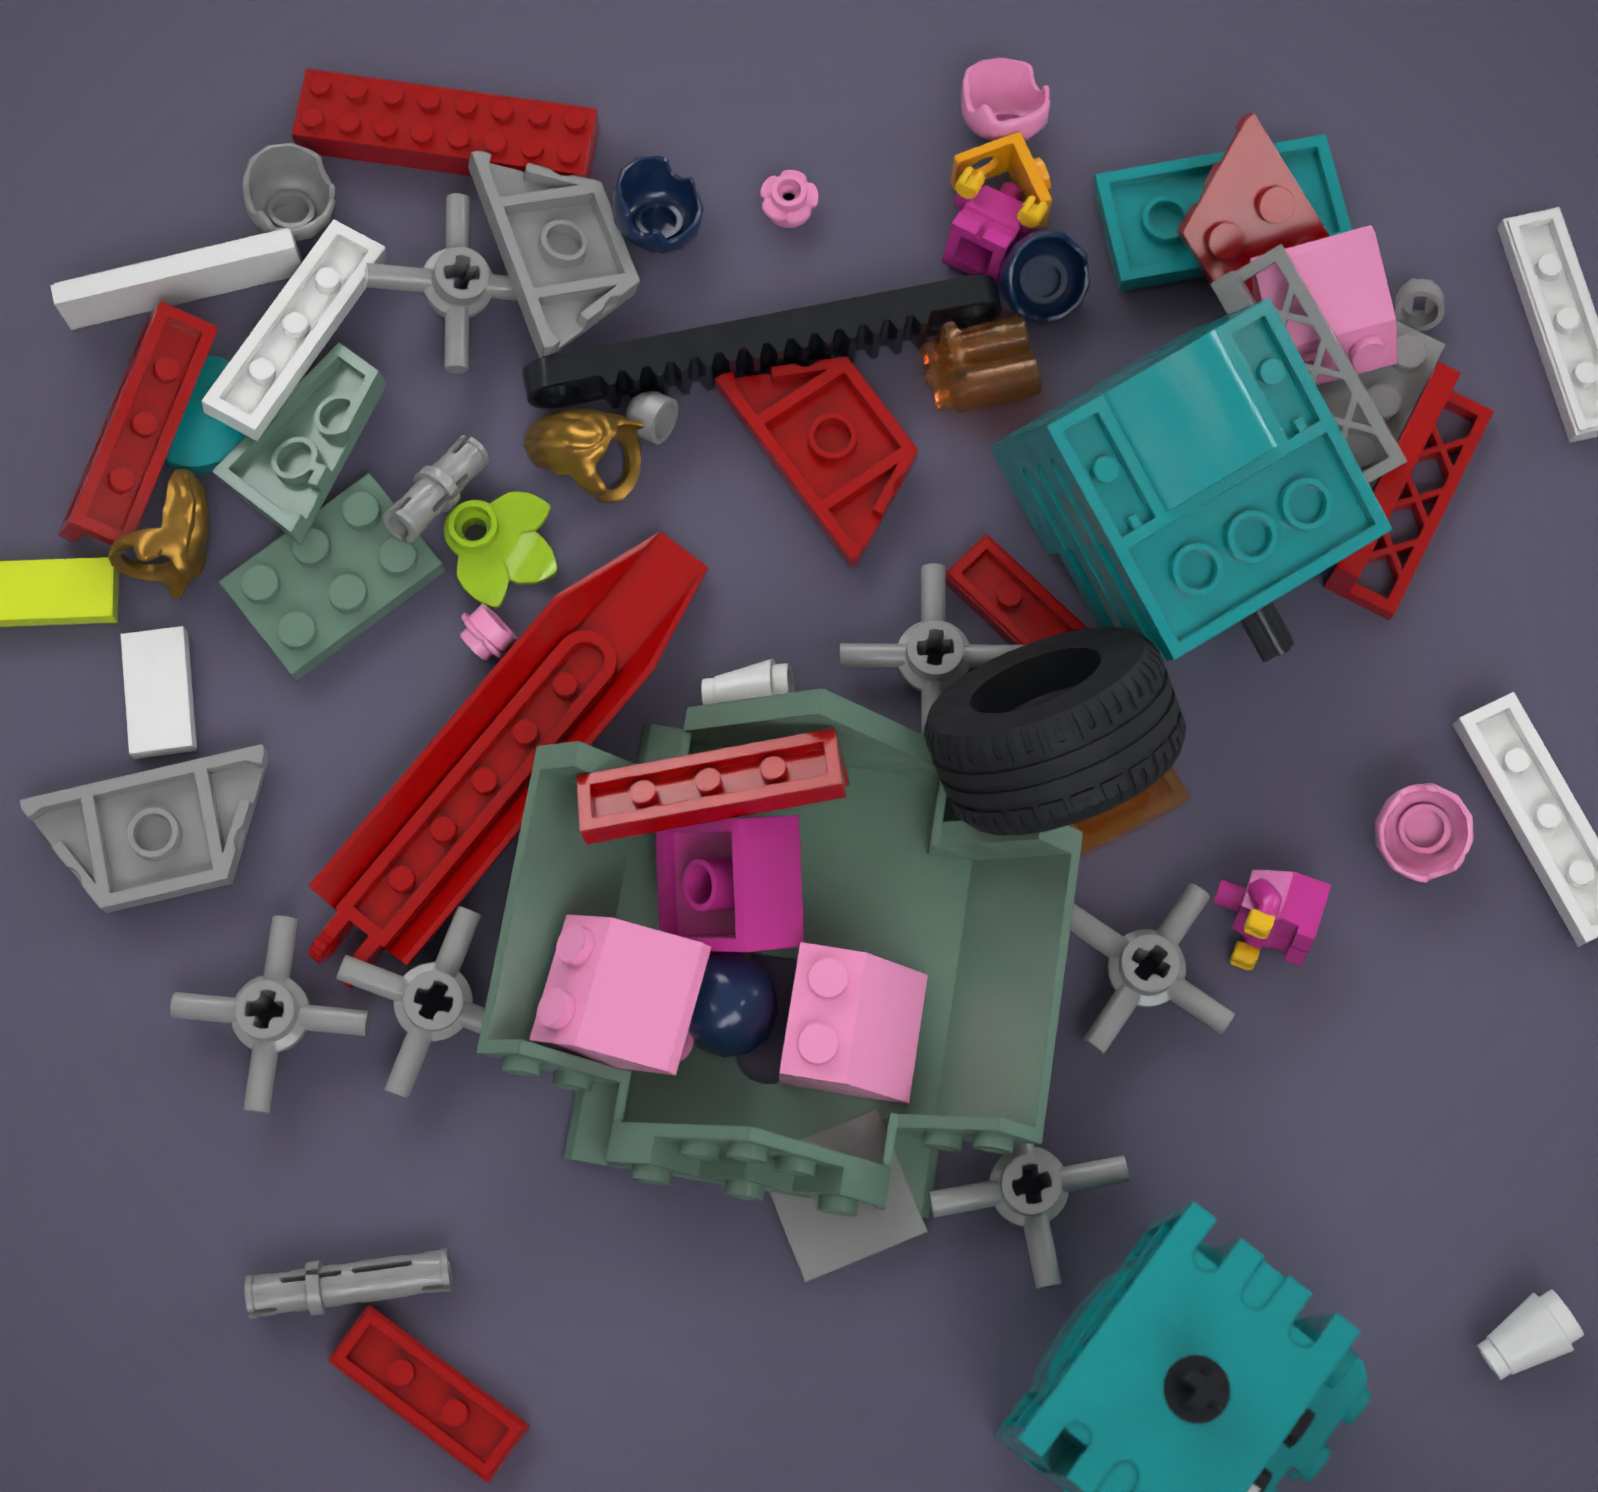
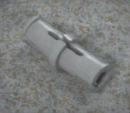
[383,435,490,543]

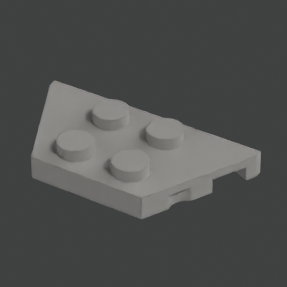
[468,151,640,358]
[20,744,269,913]

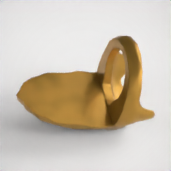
[523,408,644,503]
[108,469,210,600]

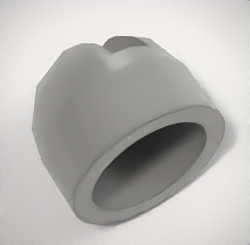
[1395,278,1445,331]
[626,391,678,444]

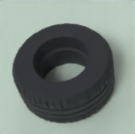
[923,627,1187,835]

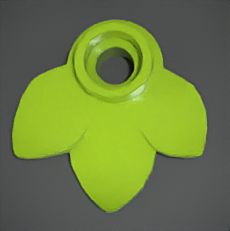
[443,491,558,608]

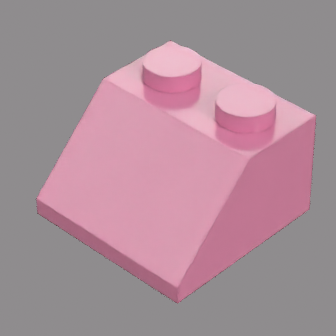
[1250,225,1398,385]
[529,915,712,1075]
[779,942,928,1105]

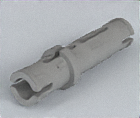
[245,1248,453,1319]

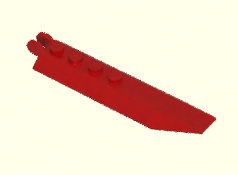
[307,531,709,988]

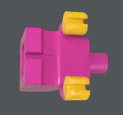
[942,167,1048,284]
[1213,870,1331,970]

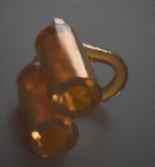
[920,315,1042,413]

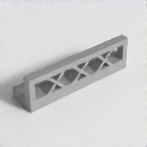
[1210,244,1407,484]

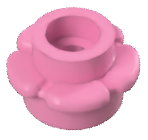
[760,170,819,228]
[460,604,517,661]

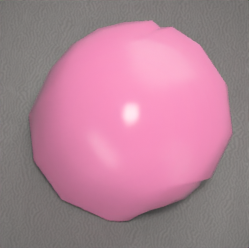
[961,58,1050,142]
[1374,783,1474,883]

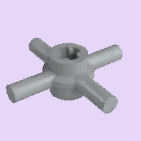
[365,193,518,374]
[839,563,1024,734]
[1070,883,1235,1055]
[336,906,485,1099]
[170,916,371,1114]
[928,1143,1129,1289]

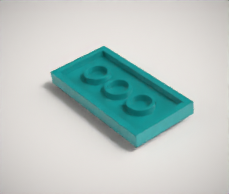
[1092,134,1352,292]

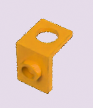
[950,132,1052,229]

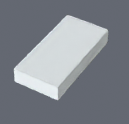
[120,626,197,759]

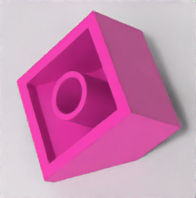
[655,815,804,952]

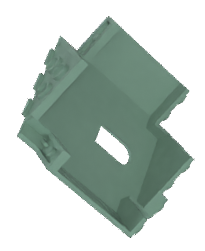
[477,688,1083,1219]

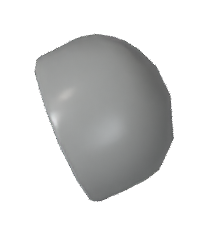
[243,143,336,241]

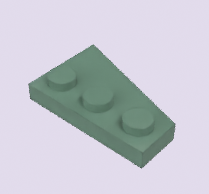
[212,343,387,545]

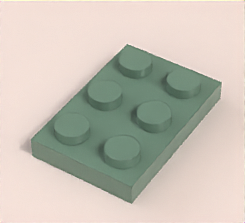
[219,473,446,681]

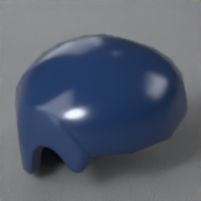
[612,156,704,254]
[999,230,1090,324]
[688,952,778,1058]

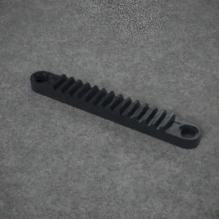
[522,274,1003,409]

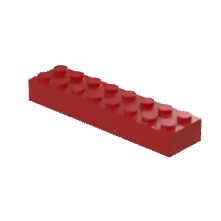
[292,68,600,179]

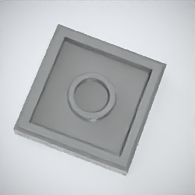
[769,1109,928,1283]

